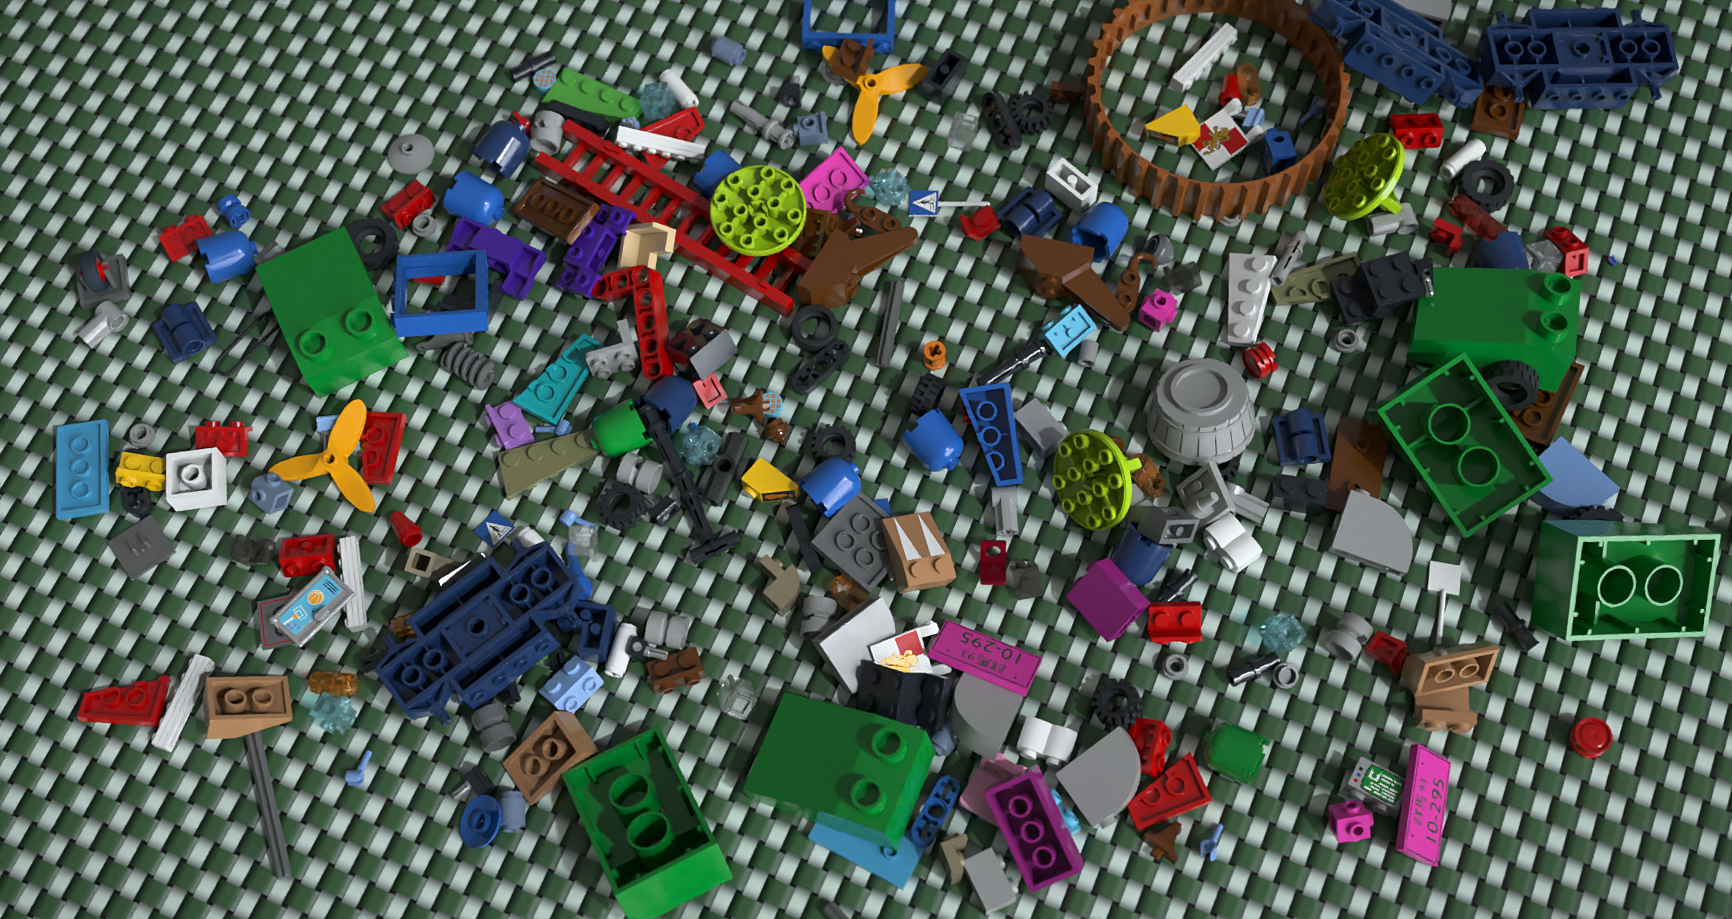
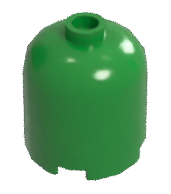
[589,398,653,459]
[1201,722,1271,787]

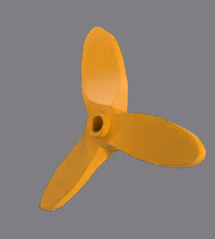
[822,46,929,145]
[268,399,375,513]

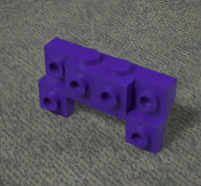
[556,203,637,299]
[445,216,546,301]

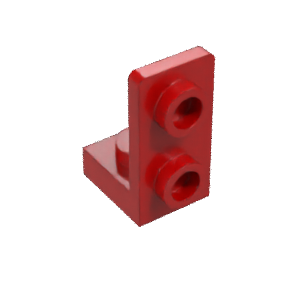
[1543,226,1589,277]

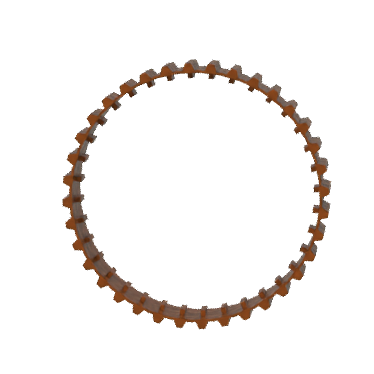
[1083,0,1351,222]

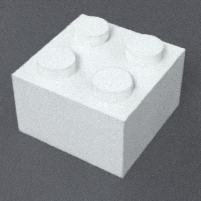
[166,447,227,511]

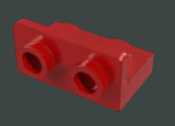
[1389,113,1444,149]
[380,179,436,229]
[158,214,213,263]
[196,421,253,457]
[279,533,336,578]
[1147,601,1203,644]
[1128,717,1172,779]

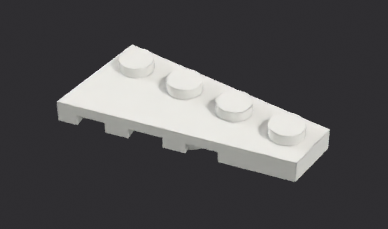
[1228,253,1278,348]

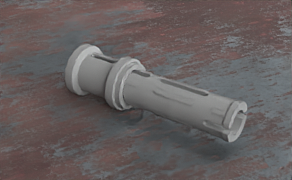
[730,99,794,149]

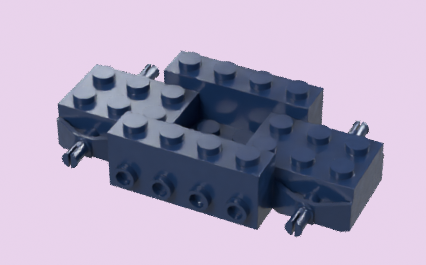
[1308,0,1484,109]
[1478,7,1679,109]
[375,538,585,727]

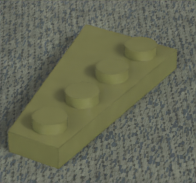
[1269,251,1361,306]
[497,429,601,501]

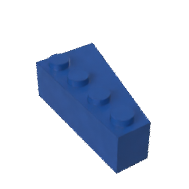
[958,382,1024,486]

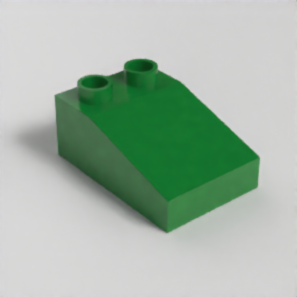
[255,226,409,399]
[1406,267,1582,393]
[1367,352,1554,539]
[1530,520,1721,641]
[743,693,936,851]
[561,725,733,919]

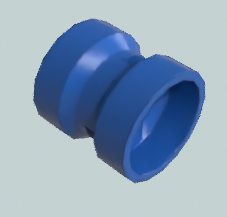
[217,194,250,228]

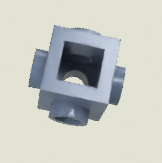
[248,472,294,515]

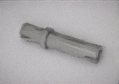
[1269,230,1308,287]

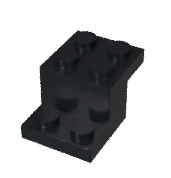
[1329,250,1425,328]
[856,660,952,731]

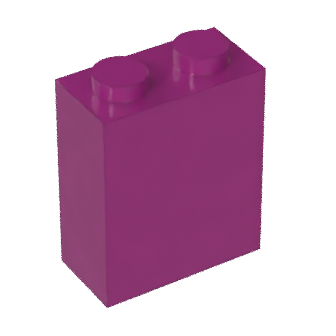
[1066,557,1150,643]

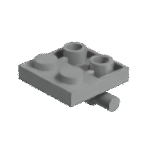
[1176,462,1235,532]

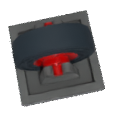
[75,249,131,310]

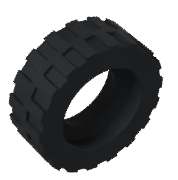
[1457,159,1515,214]
[347,217,400,272]
[1482,360,1539,411]

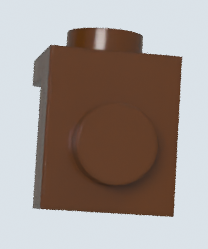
[1050,73,1085,105]

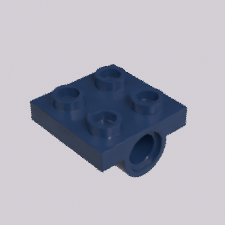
[996,186,1063,241]
[152,301,219,365]
[1271,409,1331,467]

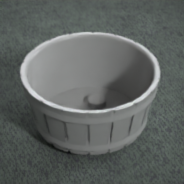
[1147,358,1256,466]

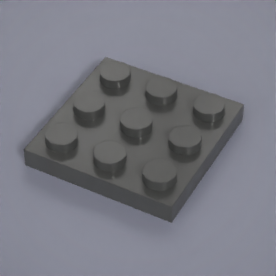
[809,491,892,595]

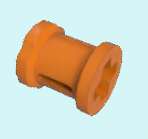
[924,341,946,371]

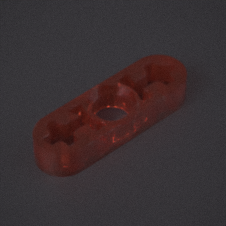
[1448,194,1509,242]

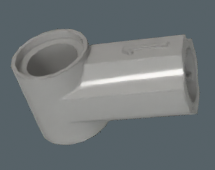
[1366,203,1419,237]
[76,301,129,348]
[1224,481,1269,524]
[991,485,1018,537]

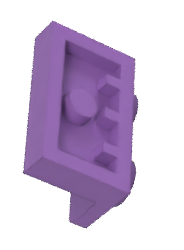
[484,398,536,450]

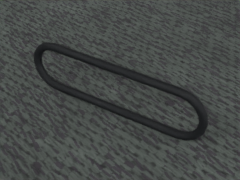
[215,311,280,376]

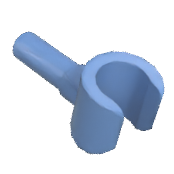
[1298,97,1326,127]
[535,419,572,437]
[559,510,596,530]
[345,750,372,786]
[1200,824,1223,861]

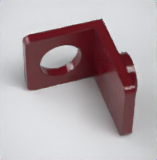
[980,540,1006,585]

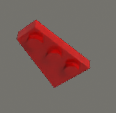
[639,105,705,171]
[360,412,407,485]
[77,675,171,727]
[1126,752,1212,831]

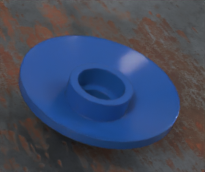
[460,795,501,849]

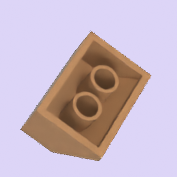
[1401,642,1500,697]

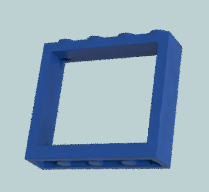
[802,0,896,54]
[390,249,489,337]

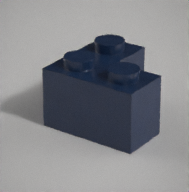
[557,601,618,664]

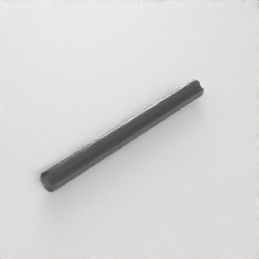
[245,731,292,880]

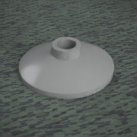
[388,134,435,175]

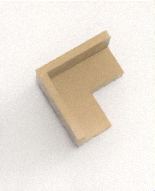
[617,222,676,279]

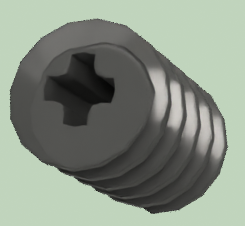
[440,341,495,391]

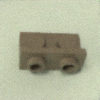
[938,833,968,885]

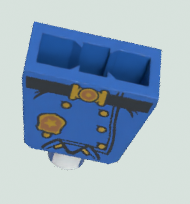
[1260,128,1297,178]

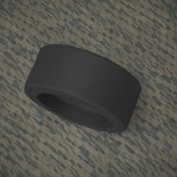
[792,305,838,353]

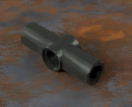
[701,431,749,507]

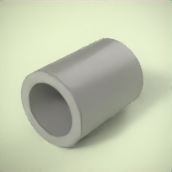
[1078,340,1099,367]

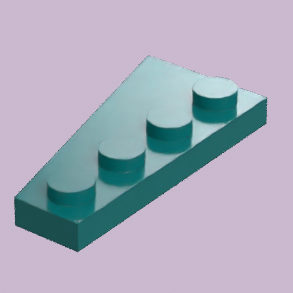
[512,333,605,427]

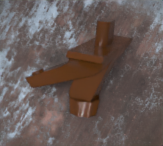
[835,213,863,237]
[731,388,770,426]
[1141,820,1182,865]

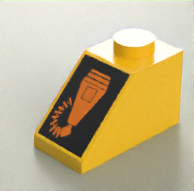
[1145,104,1200,147]
[741,457,800,503]

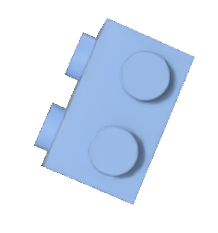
[538,655,604,713]

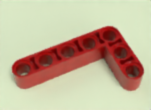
[591,264,674,382]

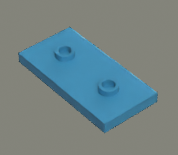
[56,419,109,520]
[808,823,926,890]

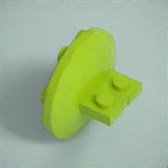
[1323,133,1405,221]
[710,165,807,256]
[1052,429,1142,531]

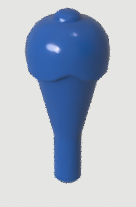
[565,543,593,601]

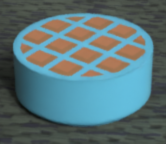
[533,69,557,93]
[763,392,783,418]

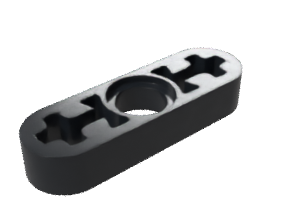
[981,92,1022,151]
[544,100,610,137]
[792,339,850,396]
[120,448,152,518]
[785,503,822,573]

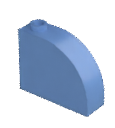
[1530,436,1620,516]

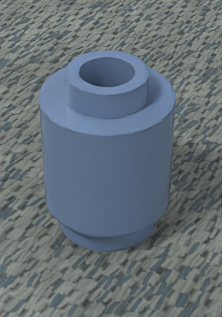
[711,36,746,66]
[929,716,960,757]
[498,791,526,833]

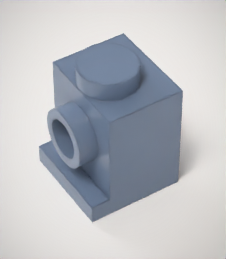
[793,111,828,146]

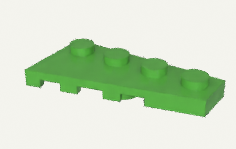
[542,67,645,122]

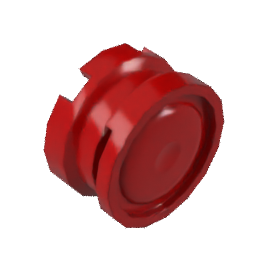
[1241,341,1278,380]
[1568,717,1613,759]

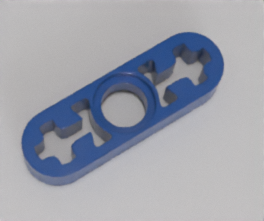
[910,776,960,848]

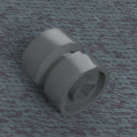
[471,703,517,752]

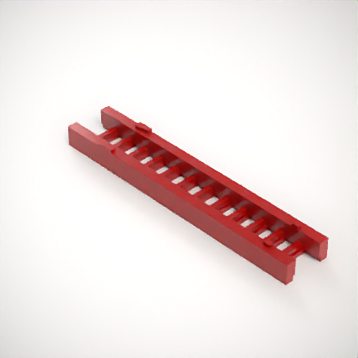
[535,119,813,318]

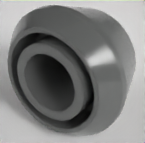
[1143,234,1174,265]

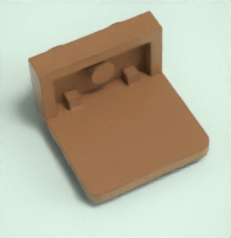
[1414,686,1477,733]

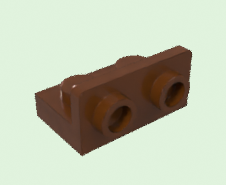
[831,37,875,83]
[794,208,839,258]
[646,647,706,695]

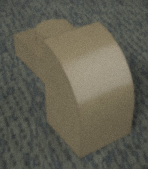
[403,546,461,581]
[759,554,801,617]

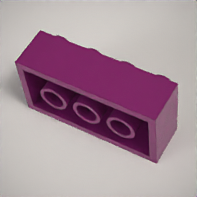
[983,764,1085,893]

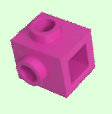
[1138,288,1178,333]
[1328,800,1373,843]

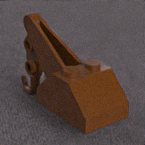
[798,188,918,309]
[1017,234,1157,332]

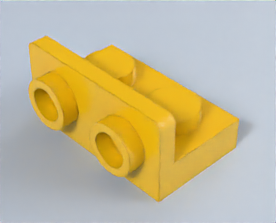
[115,452,166,491]

